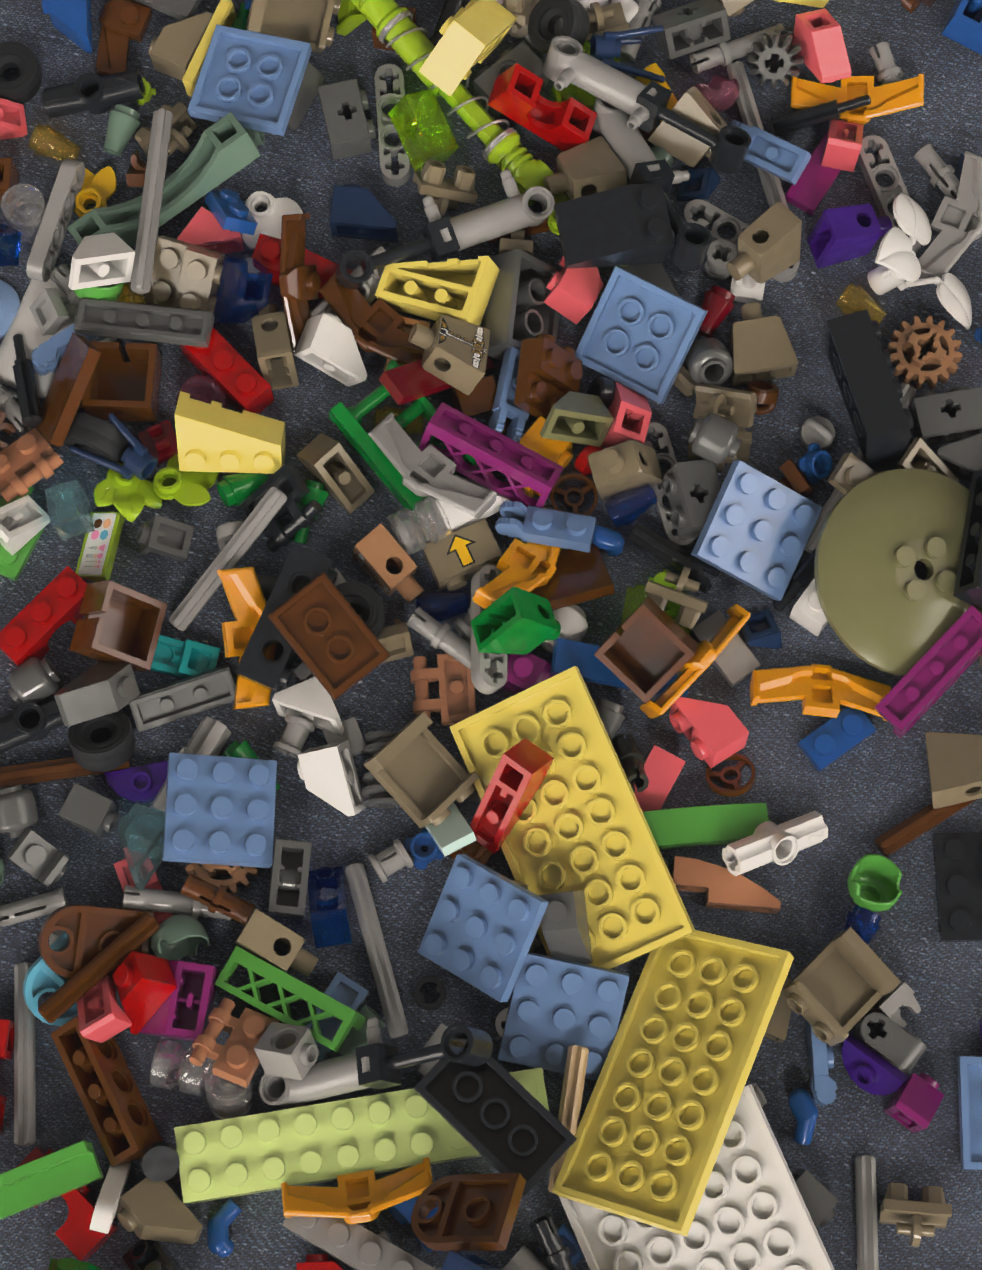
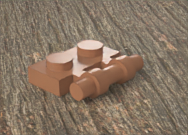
[0,427,64,503]
[410,653,476,727]
[189,998,279,1088]

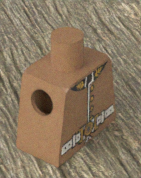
[352,523,425,604]

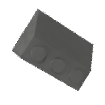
[481,248,560,362]

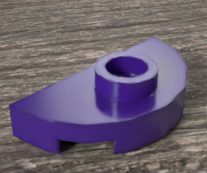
[104,761,168,803]
[842,1035,910,1096]

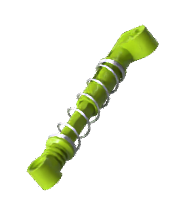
[350,0,553,206]

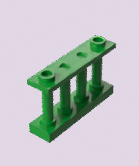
[328,359,478,522]

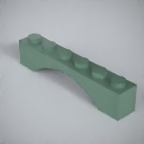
[67,112,261,247]

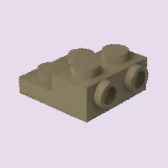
[145,235,227,316]

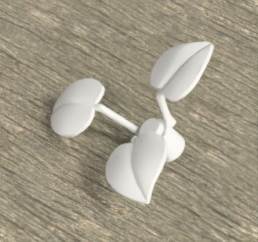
[867,193,972,330]

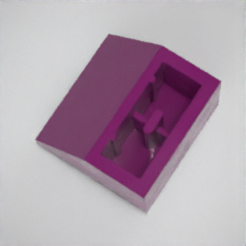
[138,960,219,1041]

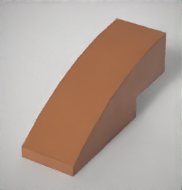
[671,856,781,914]

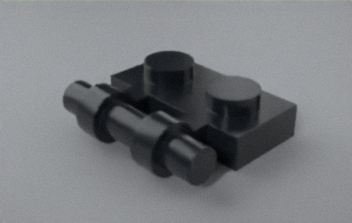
[241,463,322,552]

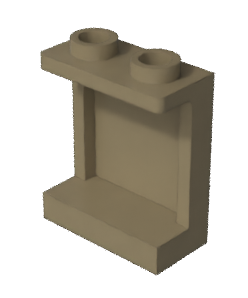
[245,0,341,54]
[363,711,480,829]
[781,927,901,1047]

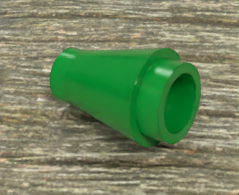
[216,473,269,508]

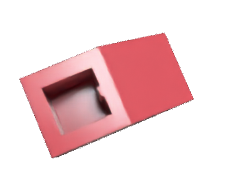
[792,8,852,84]
[544,256,604,325]
[602,382,652,448]
[669,697,749,768]

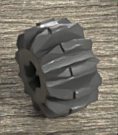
[747,30,804,89]

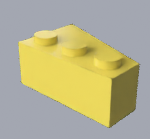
[419,0,517,96]
[375,256,500,326]
[174,391,286,474]

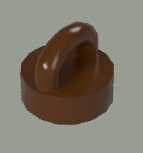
[745,381,779,415]

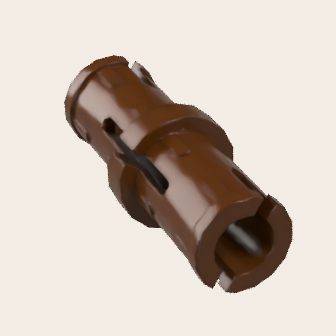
[180,872,255,926]

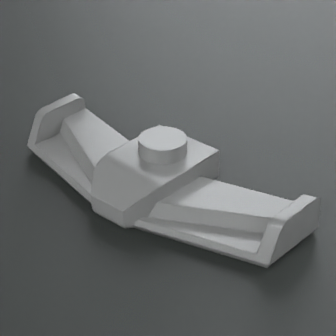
[918,151,982,279]
[368,412,497,519]

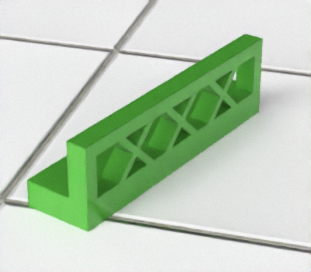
[215,946,367,1053]
[0,1140,104,1220]

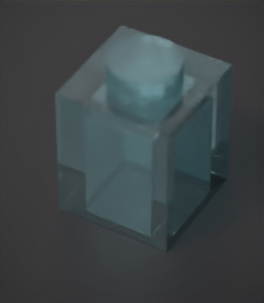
[45,479,95,540]

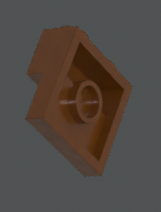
[514,334,583,419]

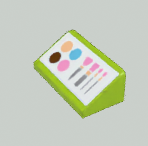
[75,512,125,582]

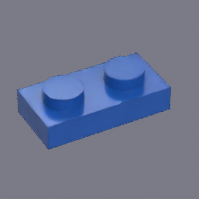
[204,189,258,236]
[798,707,877,772]

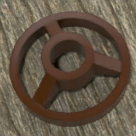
[550,473,598,516]
[705,753,756,797]

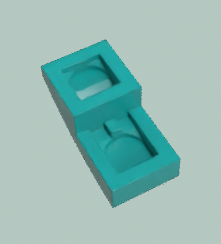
[150,635,220,678]

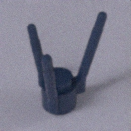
[590,25,665,83]
[69,413,158,480]

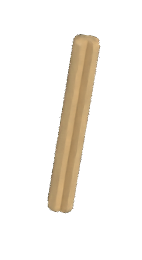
[548,1045,589,1194]

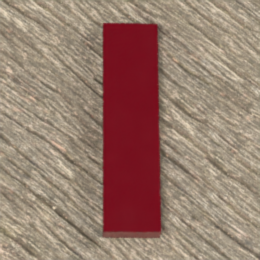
[379,356,496,405]

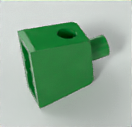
[470,587,561,655]

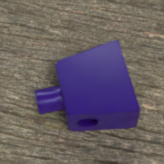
[807,204,892,269]

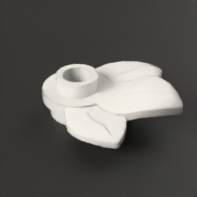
[241,191,303,250]

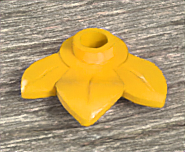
[74,166,117,218]

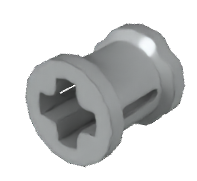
[704,239,737,281]
[273,714,315,759]
[367,838,414,884]

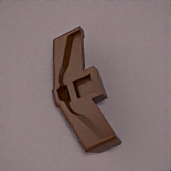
[95,0,153,77]
[279,213,321,352]
[319,272,424,365]

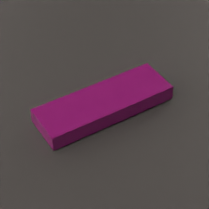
[785,131,864,216]

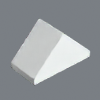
[0,495,52,556]
[272,677,344,736]

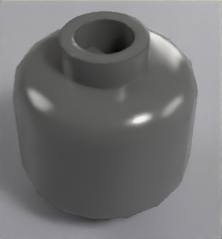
[686,338,733,386]
[688,413,742,464]
[7,656,62,706]
[0,784,39,839]

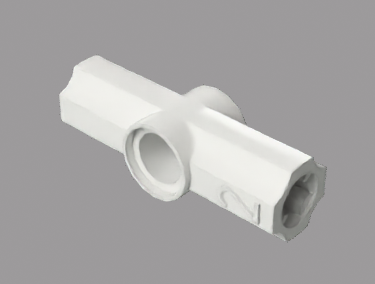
[722,811,828,876]

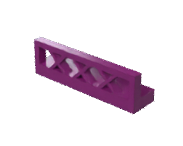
[418,402,564,508]
[875,605,982,739]

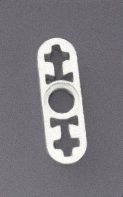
[89,1162,131,1234]

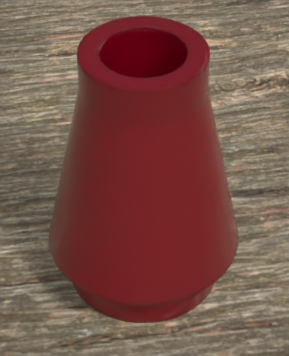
[698,285,735,338]

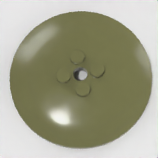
[814,468,982,677]

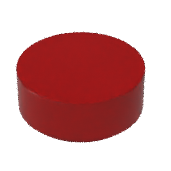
[575,445,605,476]

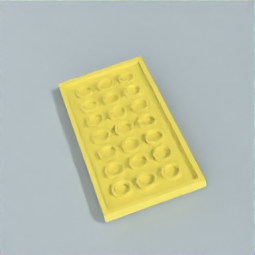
[449,666,695,969]
[552,930,794,1237]

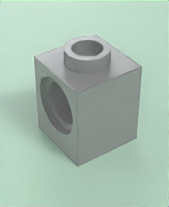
[254,1022,320,1081]

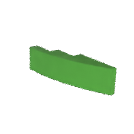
[643,803,769,850]

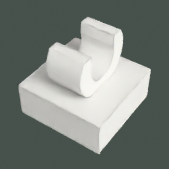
[730,274,765,306]

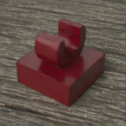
[138,419,178,465]

